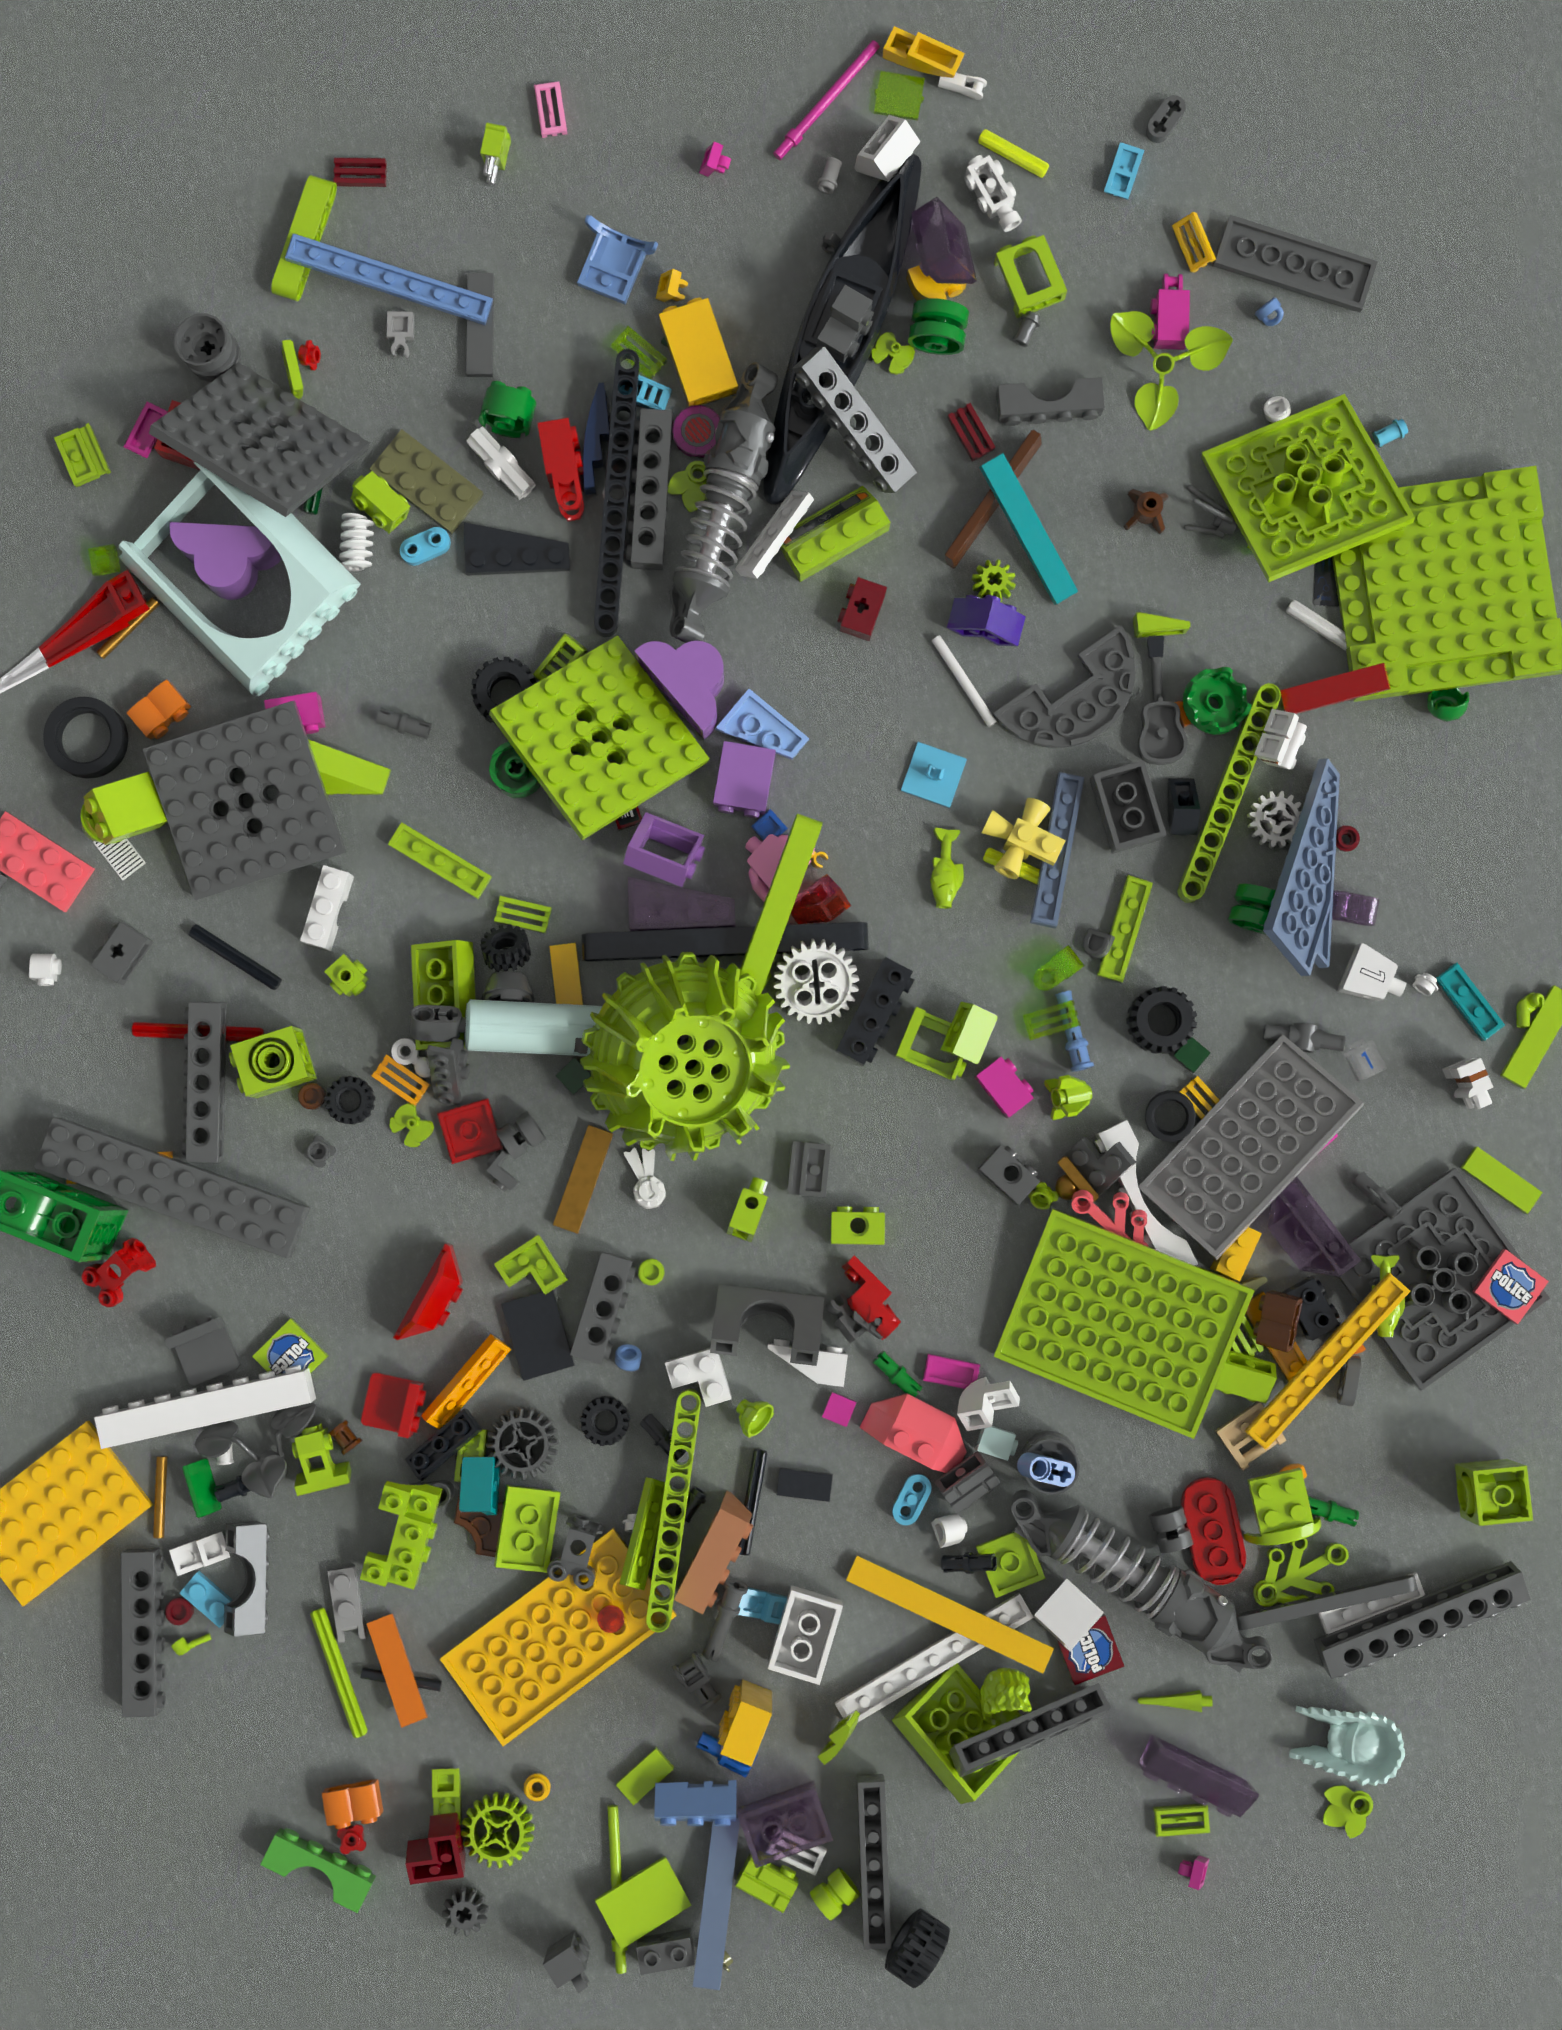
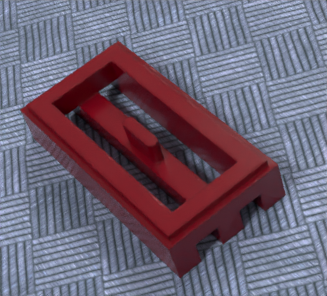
[333,158,387,187]
[947,403,995,462]

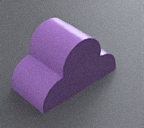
[170,522,282,600]
[634,641,724,740]

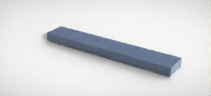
[1030,772,1084,929]
[693,1818,740,1990]

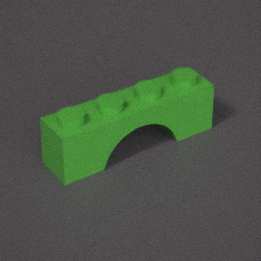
[260,1828,376,1913]

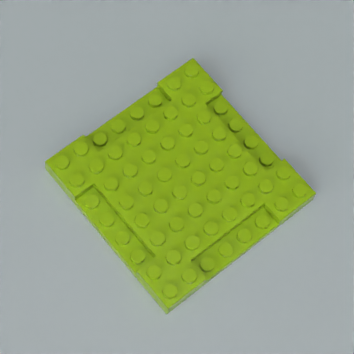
[1332,466,1562,702]

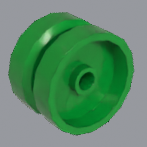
[908,298,969,355]
[1227,884,1276,935]

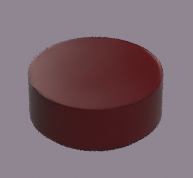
[165,1597,194,1625]

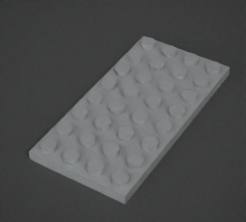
[1138,1035,1364,1260]

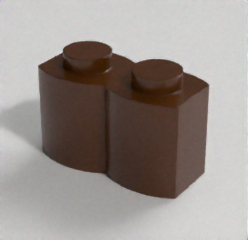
[1253,1290,1303,1352]

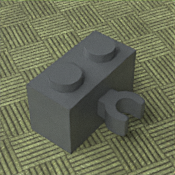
[543,1930,590,1993]

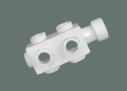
[964,155,1022,232]

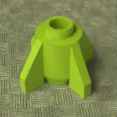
[1044,1075,1092,1120]

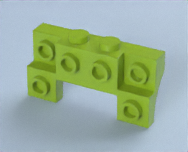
[360,1481,442,1590]

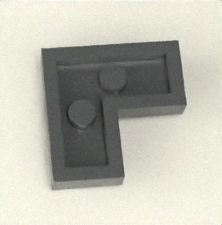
[1065,1136,1136,1195]

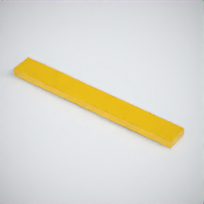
[1245,1272,1410,1450]
[846,1555,1054,1673]

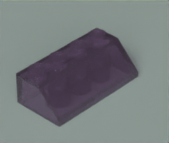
[1138,1735,1259,1818]

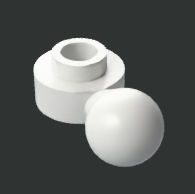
[391,1038,431,1078]

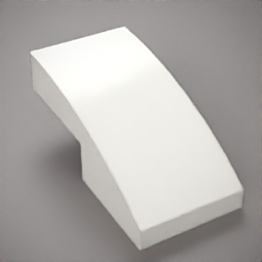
[169,1531,230,1576]

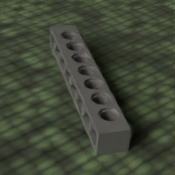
[1313,1561,1531,1679]

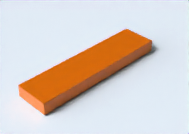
[367,1614,428,1728]

